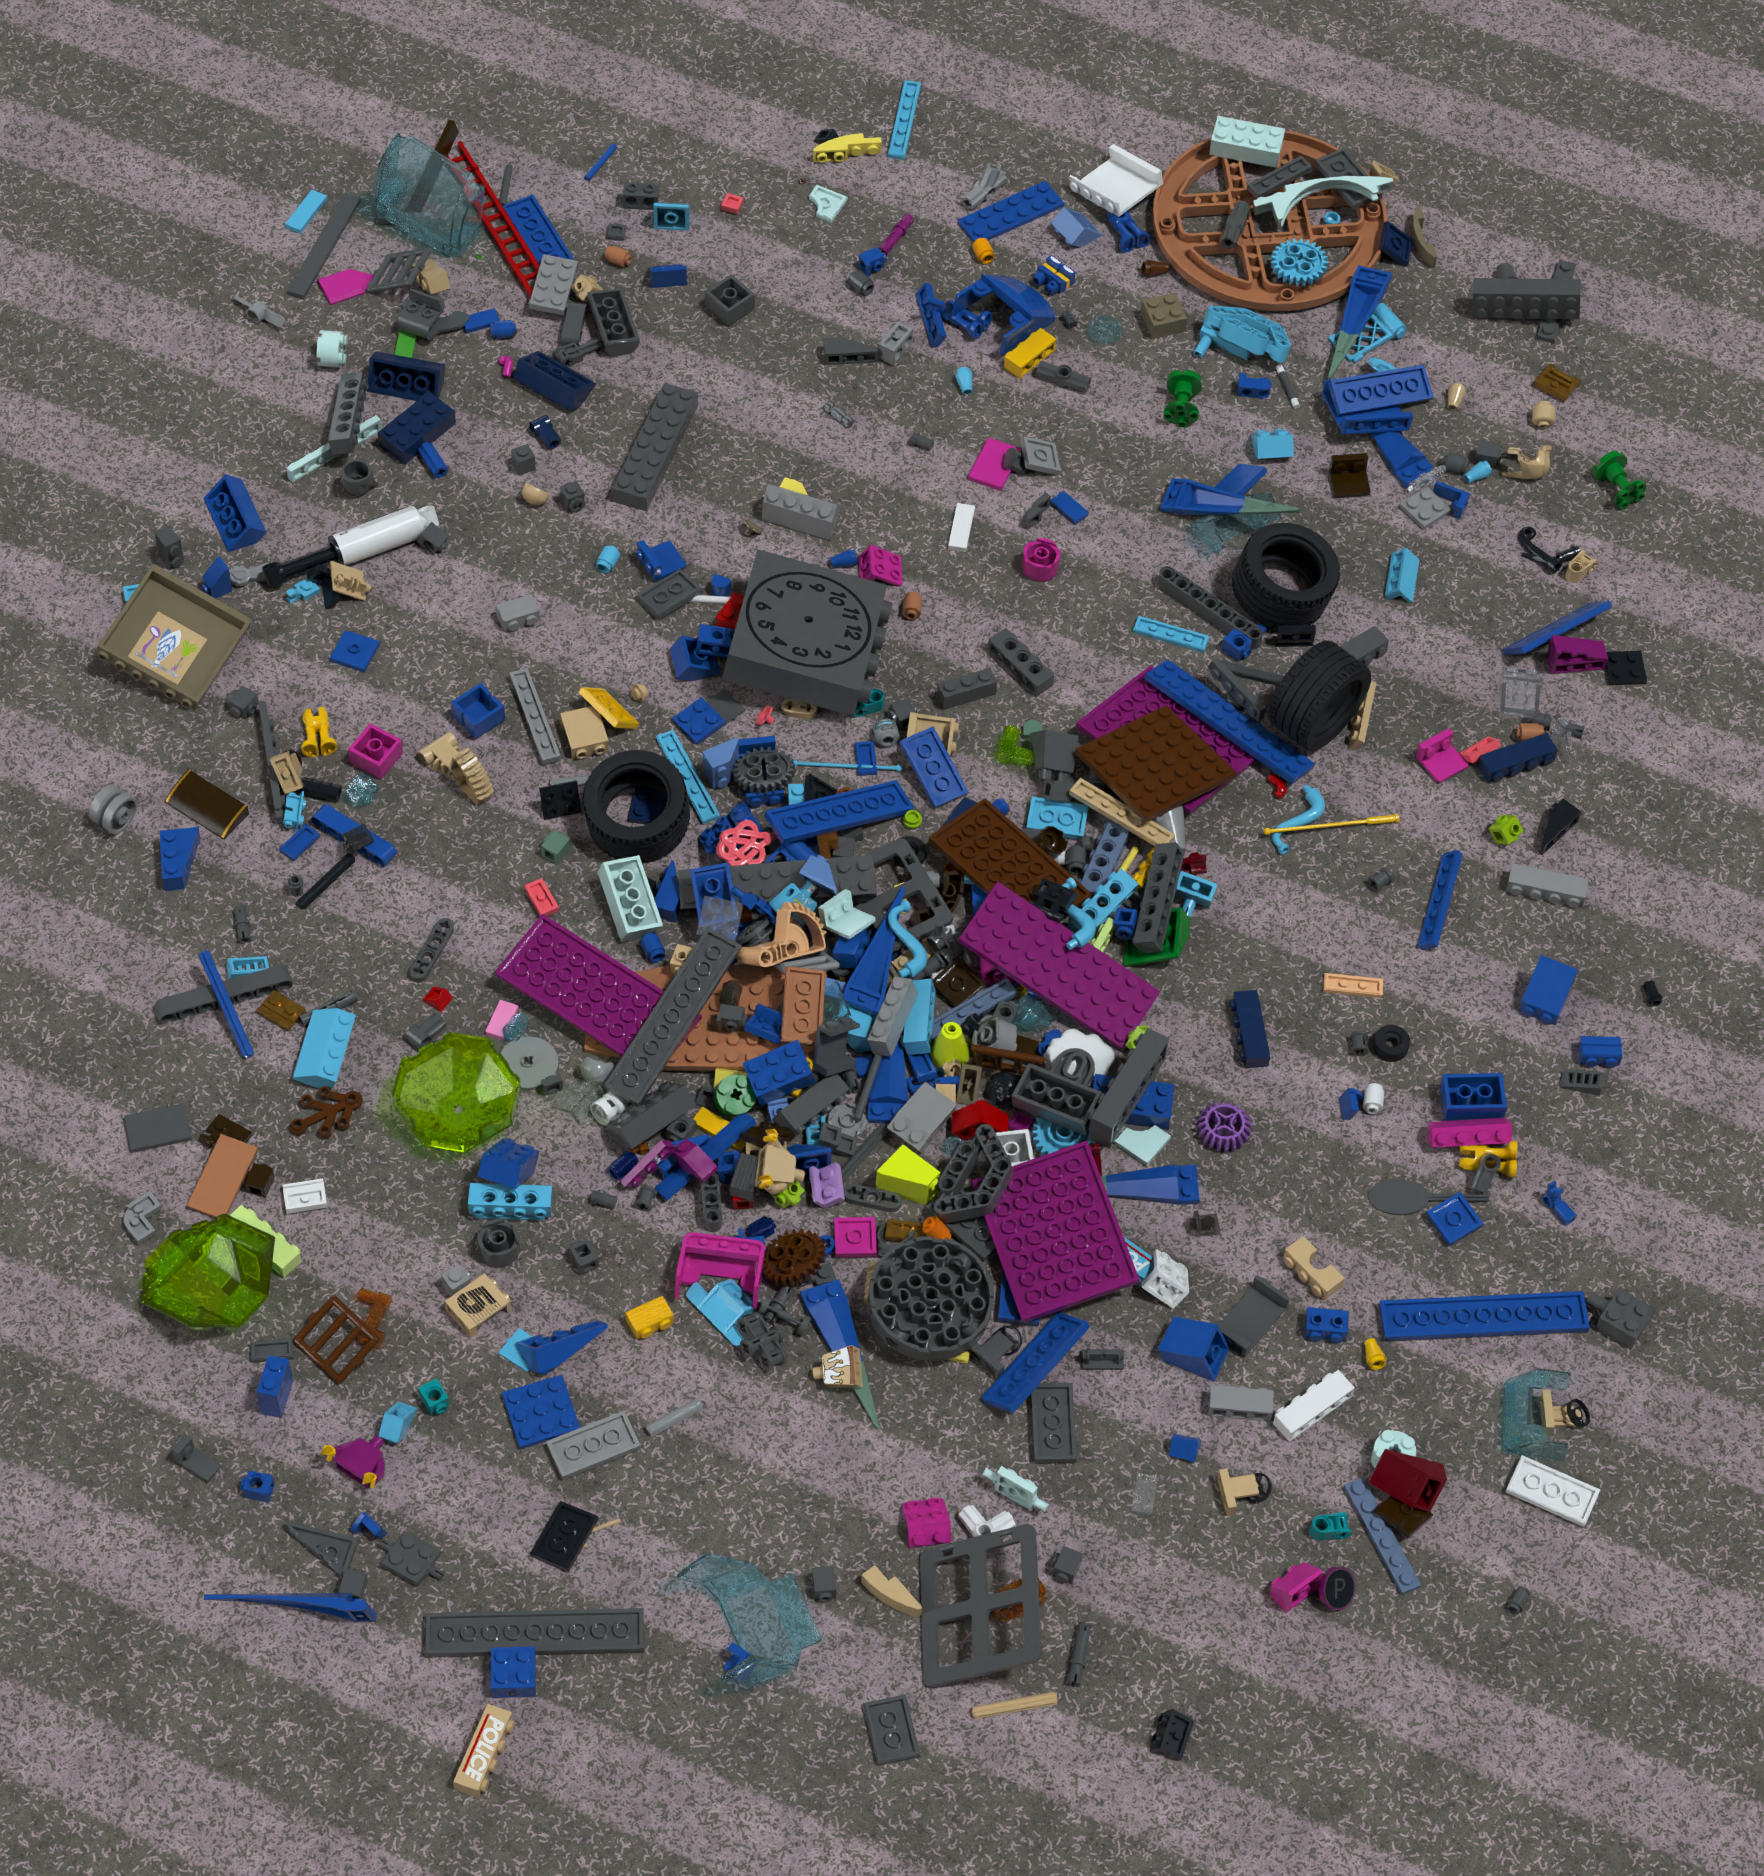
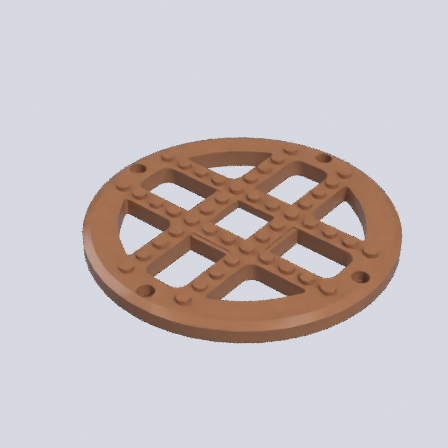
[1152,130,1388,311]

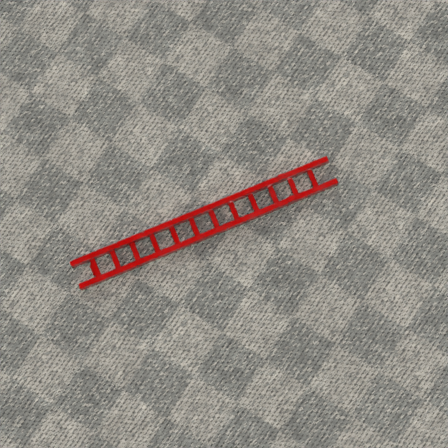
[445,141,540,299]

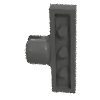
[1210,658,1266,722]

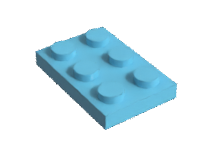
[1026,797,1089,840]

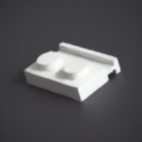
[282,1178,327,1214]

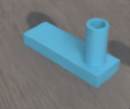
[1193,325,1250,360]

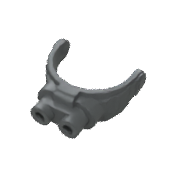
[877,1222,915,1257]

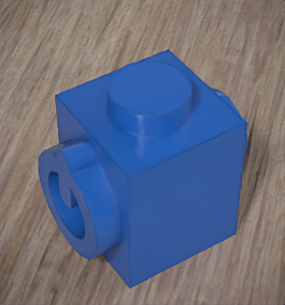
[1113,908,1139,941]

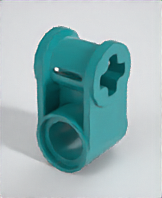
[853,689,885,718]
[1309,1512,1352,1541]

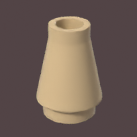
[1447,383,1466,411]

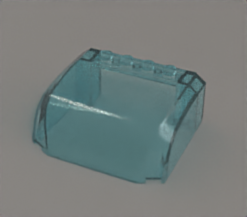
[374,133,484,258]

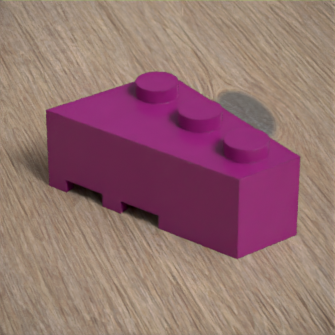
[1546,635,1608,674]

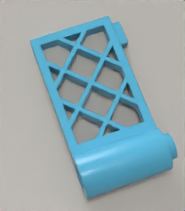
[1329,303,1407,363]

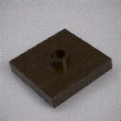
[932,957,985,1008]
[1375,1496,1433,1539]

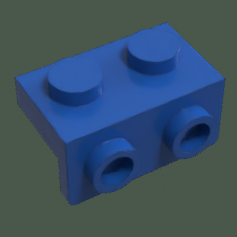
[744,1003,782,1045]

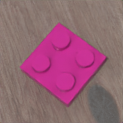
[834,1217,877,1258]

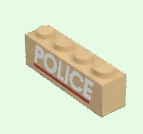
[453,1703,515,1798]

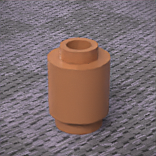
[604,245,632,268]
[902,592,922,620]
[1515,723,1544,742]

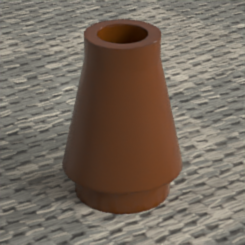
[1141,260,1169,277]

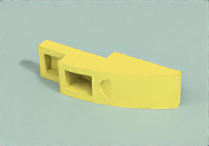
[813,133,882,163]

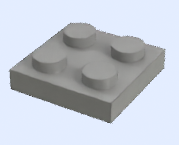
[1020,436,1061,475]
[1399,487,1451,530]

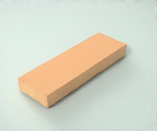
[1323,973,1383,998]

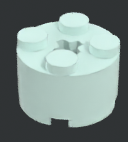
[317,330,348,368]
[1371,1430,1416,1468]

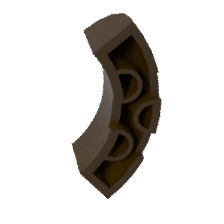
[909,871,964,927]

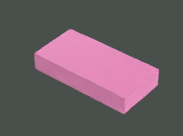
[485,1000,519,1041]

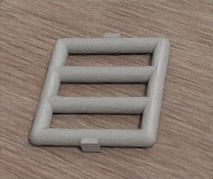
[773,942,840,975]

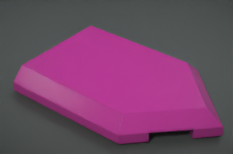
[317,268,373,305]

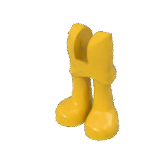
[301,707,338,757]
[1459,1141,1517,1178]

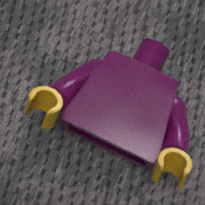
[320,1435,385,1489]

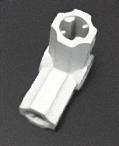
[958,1505,1016,1537]

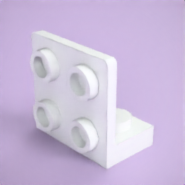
[1141,1249,1189,1309]

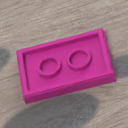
[968,437,1022,491]

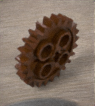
[763,1228,827,1287]

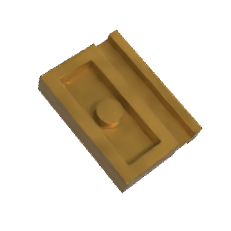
[256,990,306,1032]

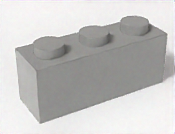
[1208,1384,1274,1422]

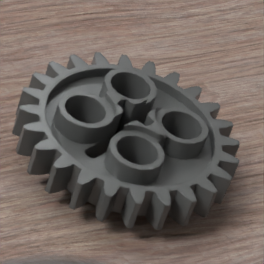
[733,747,795,794]

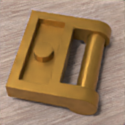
[1534,363,1581,402]

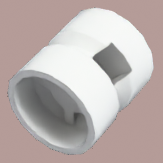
[590,1091,629,1125]

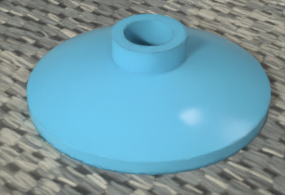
[1368,357,1396,372]

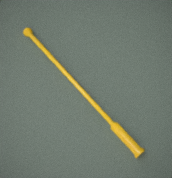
[1263,813,1399,835]

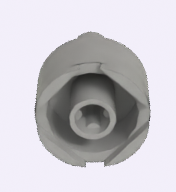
[972,1015,1017,1059]

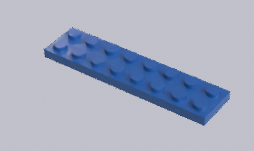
[764,780,914,844]

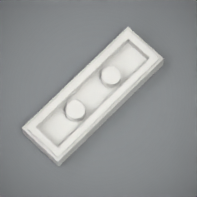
[948,503,975,552]

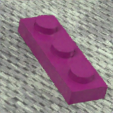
[621,1140,675,1188]

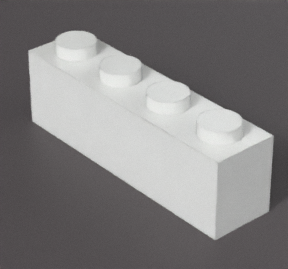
[1273,1370,1355,1442]

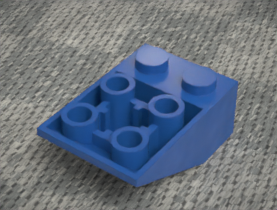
[698,802,765,854]

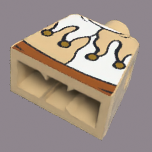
[813,1345,863,1388]

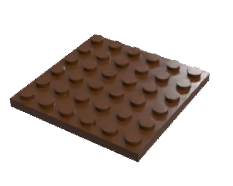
[1075,705,1237,822]

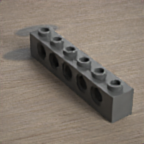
[328,372,369,455]
[1133,842,1184,953]

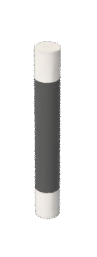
[1276,365,1300,409]

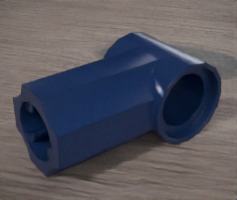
[529,415,561,450]

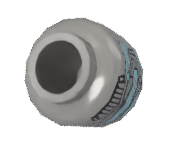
[873,719,899,747]

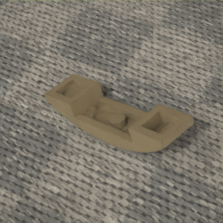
[1411,205,1437,268]

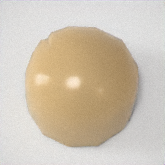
[522,483,550,506]

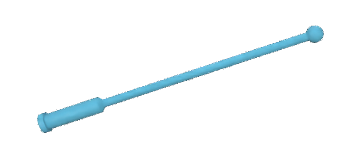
[793,760,903,772]

